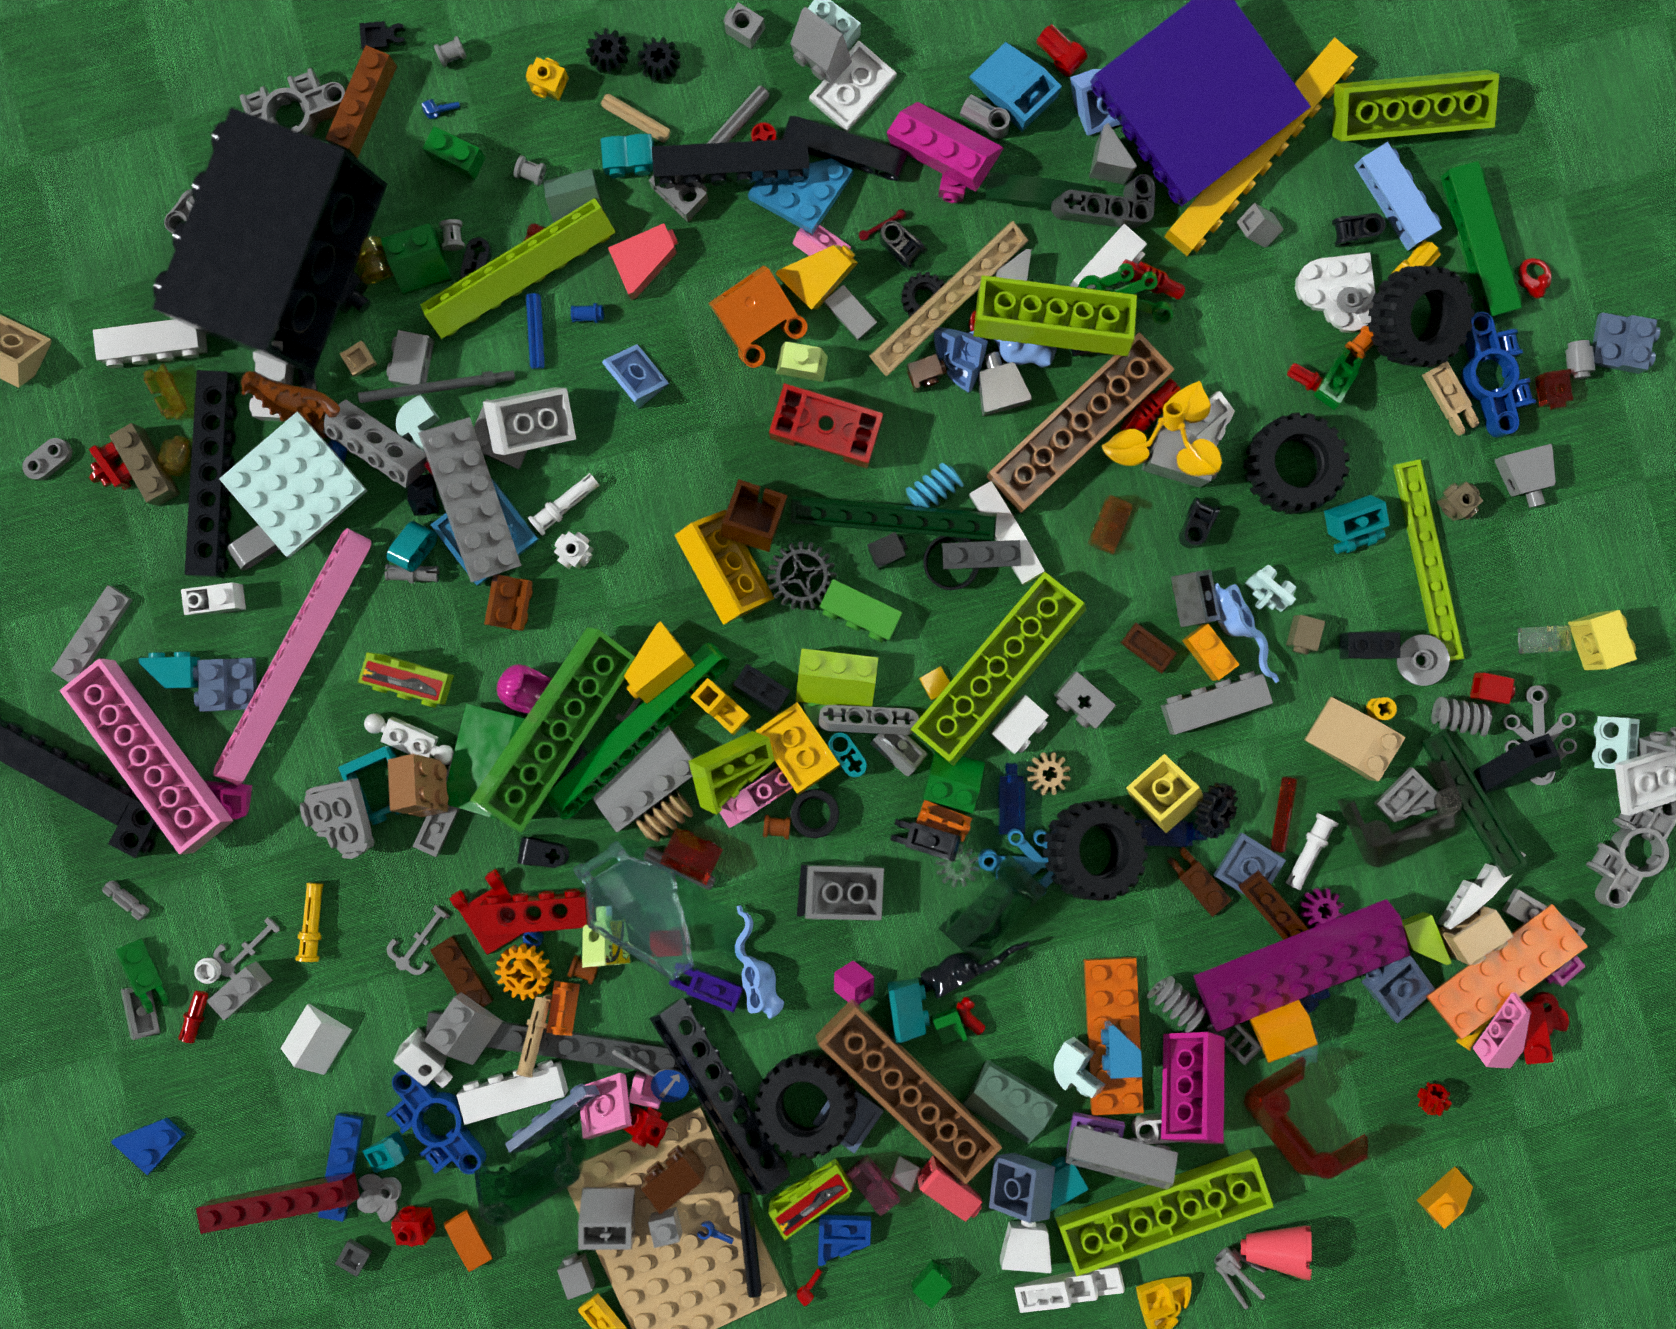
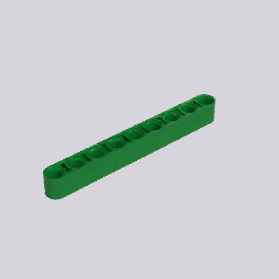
[546,643,730,820]

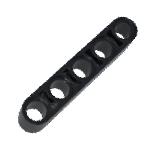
[782,116,907,181]

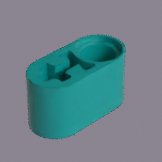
[387,521,437,572]
[829,732,867,777]

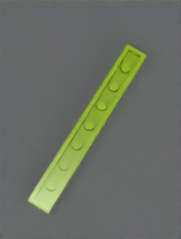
[1393,459,1464,661]

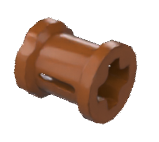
[763,815,791,840]
[568,955,599,985]

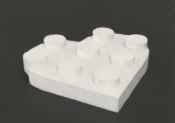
[1295,253,1375,333]

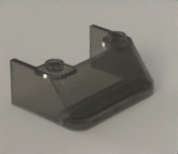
[1337,759,1462,867]

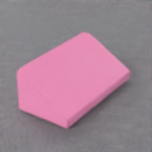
[793,225,851,256]

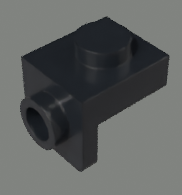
[407,474,439,516]

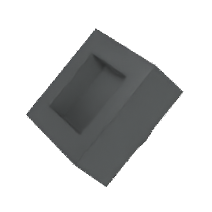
[335,1238,372,1277]

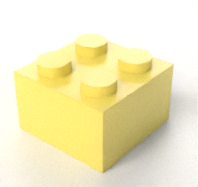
[1568,610,1637,670]
[1126,754,1204,833]

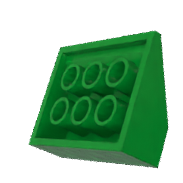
[446,703,526,819]

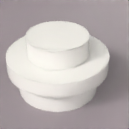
[194,958,221,984]

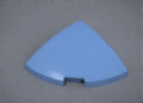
[934,327,988,393]

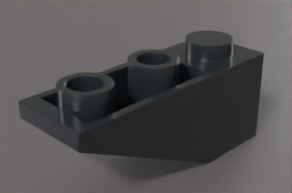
[1473,733,1561,794]

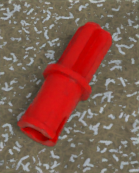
[1287,363,1323,392]
[178,990,208,1043]

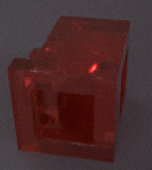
[1535,369,1573,410]

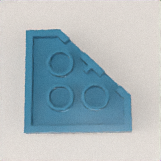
[748,158,853,235]

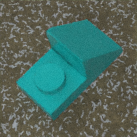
[362,1132,409,1173]

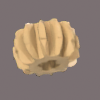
[1027,752,1070,795]

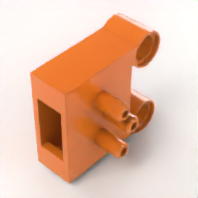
[709,265,808,368]

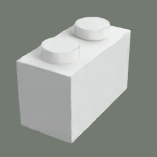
[990,695,1049,754]

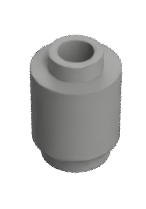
[1565,340,1595,379]

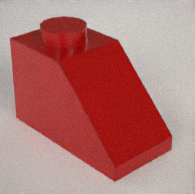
[1523,1001,1554,1064]

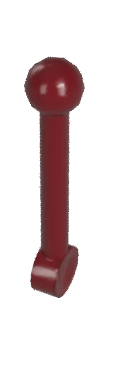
[859,209,906,241]

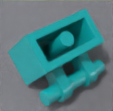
[1324,495,1390,554]

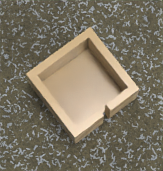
[1438,906,1514,965]

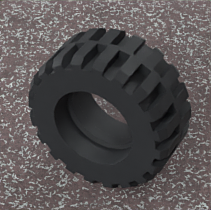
[1368,266,1474,367]
[1244,412,1350,514]
[1043,801,1148,901]
[755,1052,858,1159]

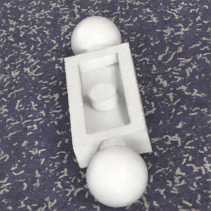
[364,713,454,765]

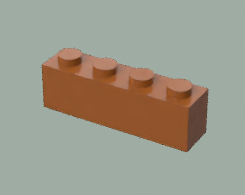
[325,45,397,158]

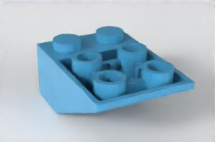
[969,42,1062,132]

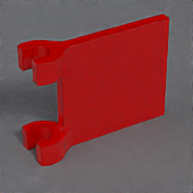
[449,869,523,955]

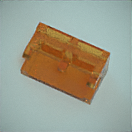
[1087,495,1133,555]

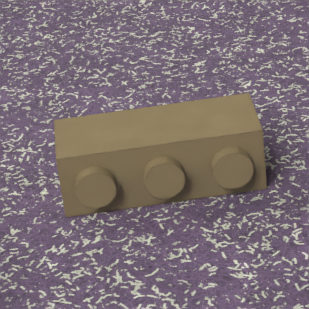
[109,423,181,506]

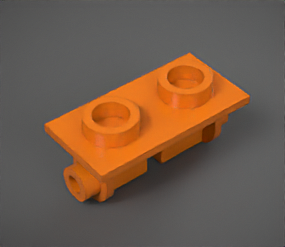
[916,800,972,842]
[546,981,580,1036]

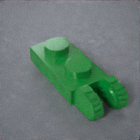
[1313,348,1363,410]
[115,938,169,1014]

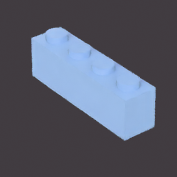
[1354,142,1442,251]

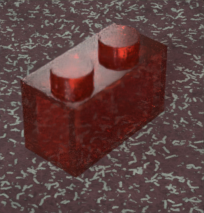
[660,827,723,885]

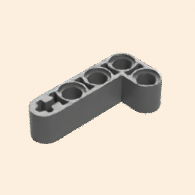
[1051,174,1155,229]

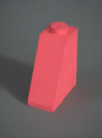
[608,223,678,300]
[918,1155,982,1222]

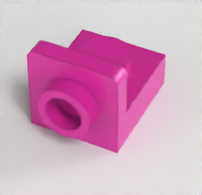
[938,174,966,203]

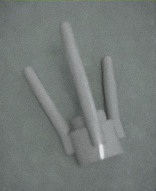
[1214,1247,1266,1309]

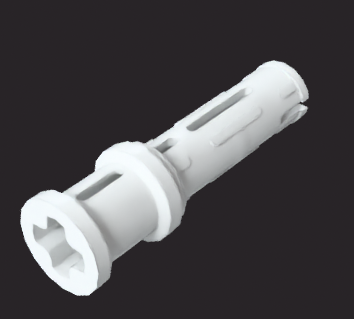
[528,473,600,536]
[1285,813,1339,891]

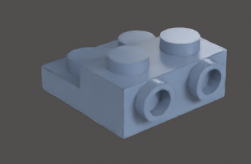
[1592,312,1660,374]
[193,658,257,712]
[1361,956,1435,1024]

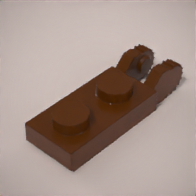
[1167,847,1232,917]

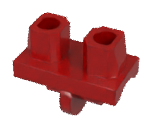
[88,442,132,490]

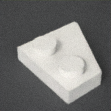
[1184,391,1235,447]

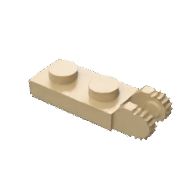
[1422,361,1479,436]

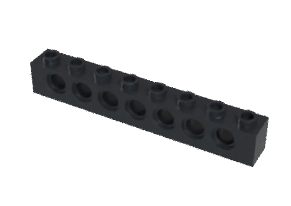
[185,370,239,578]
[649,998,791,1195]

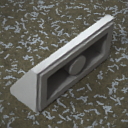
[870,723,928,777]
[121,987,160,1040]

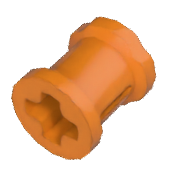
[1345,326,1374,359]

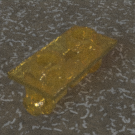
[143,364,188,420]

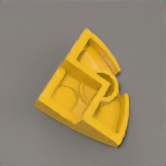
[1136,1277,1192,1329]

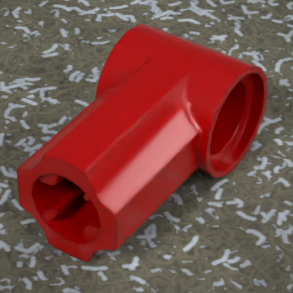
[1036,24,1088,77]

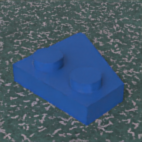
[111,1117,186,1175]
[818,1215,871,1266]

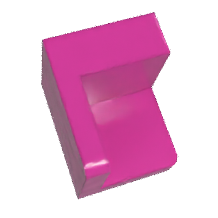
[834,961,874,1005]

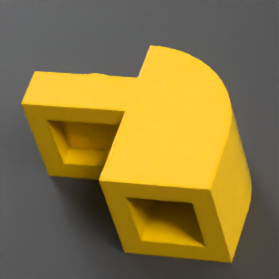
[691,678,751,735]

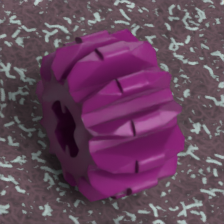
[1299,888,1345,928]

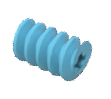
[906,463,964,508]

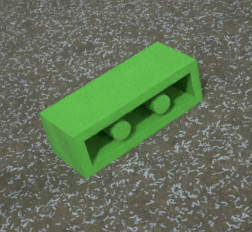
[820,579,902,643]

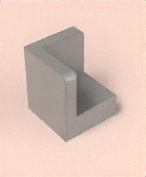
[1237,203,1284,247]

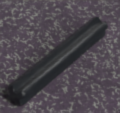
[737,1192,762,1298]

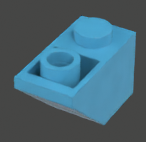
[1101,1021,1142,1078]

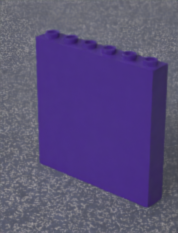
[1090,0,1311,207]

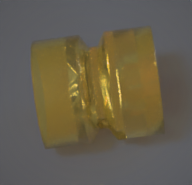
[357,236,393,284]

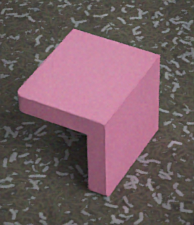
[629,1071,662,1109]

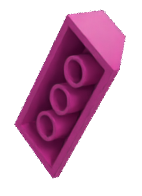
[887,102,1003,192]
[1161,1032,1225,1144]

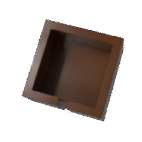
[720,479,787,552]
[641,1143,707,1214]

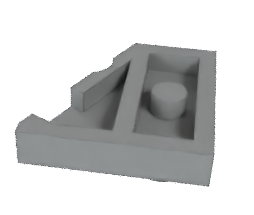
[1374,767,1448,822]

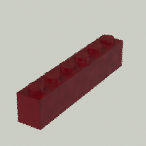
[196,1172,360,1234]

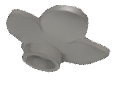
[357,1174,402,1222]

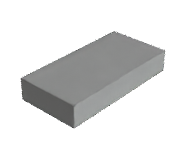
[824,285,877,340]

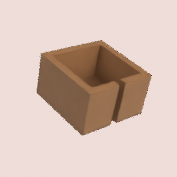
[388,754,449,817]

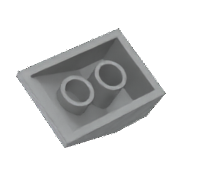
[805,865,884,920]

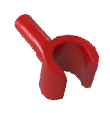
[797,1268,822,1306]

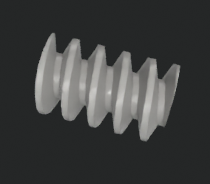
[1431,697,1492,737]
[1147,976,1206,1033]

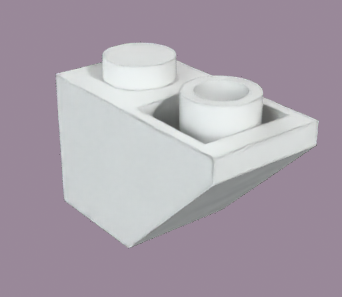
[181,582,246,615]

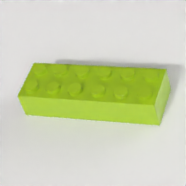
[1332,70,1499,142]
[973,275,1137,356]

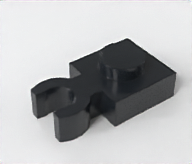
[359,21,407,51]

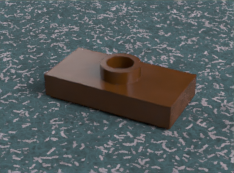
[1120,623,1177,674]

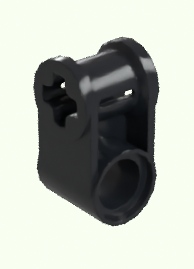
[1332,213,1386,247]
[879,221,927,270]
[1179,497,1220,549]
[517,837,569,868]

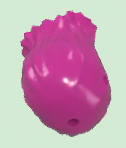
[497,664,552,714]

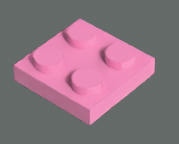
[580,1073,632,1140]

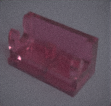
[845,1154,900,1216]

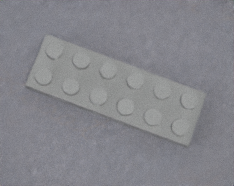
[418,417,521,582]

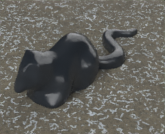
[921,941,1030,999]

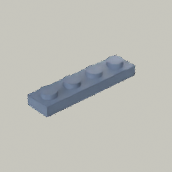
[505,1084,600,1153]

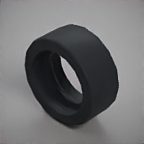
[791,789,839,838]

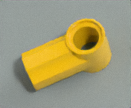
[1391,240,1441,274]

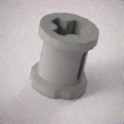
[434,36,467,68]
[514,155,546,186]
[439,219,465,251]

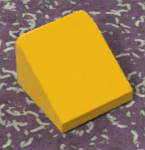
[919,666,950,701]

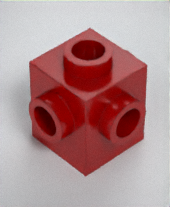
[623,1105,669,1148]
[391,1206,436,1247]

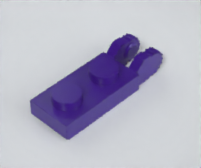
[668,963,744,1012]

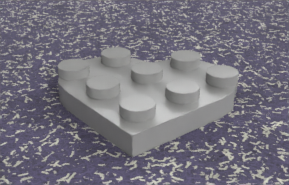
[300,778,374,859]

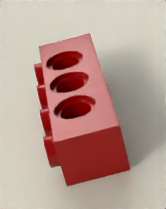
[480,889,588,936]

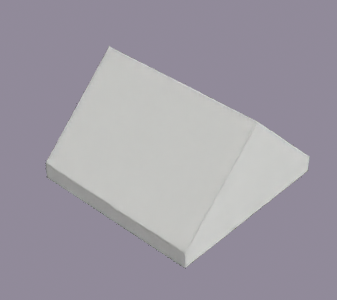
[281,1004,352,1075]

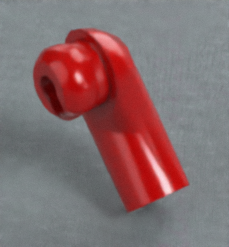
[957,997,985,1035]

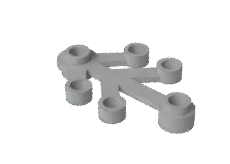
[1503,685,1577,785]

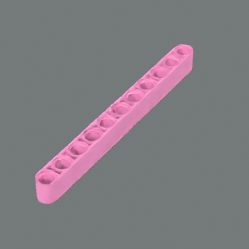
[213,528,371,786]

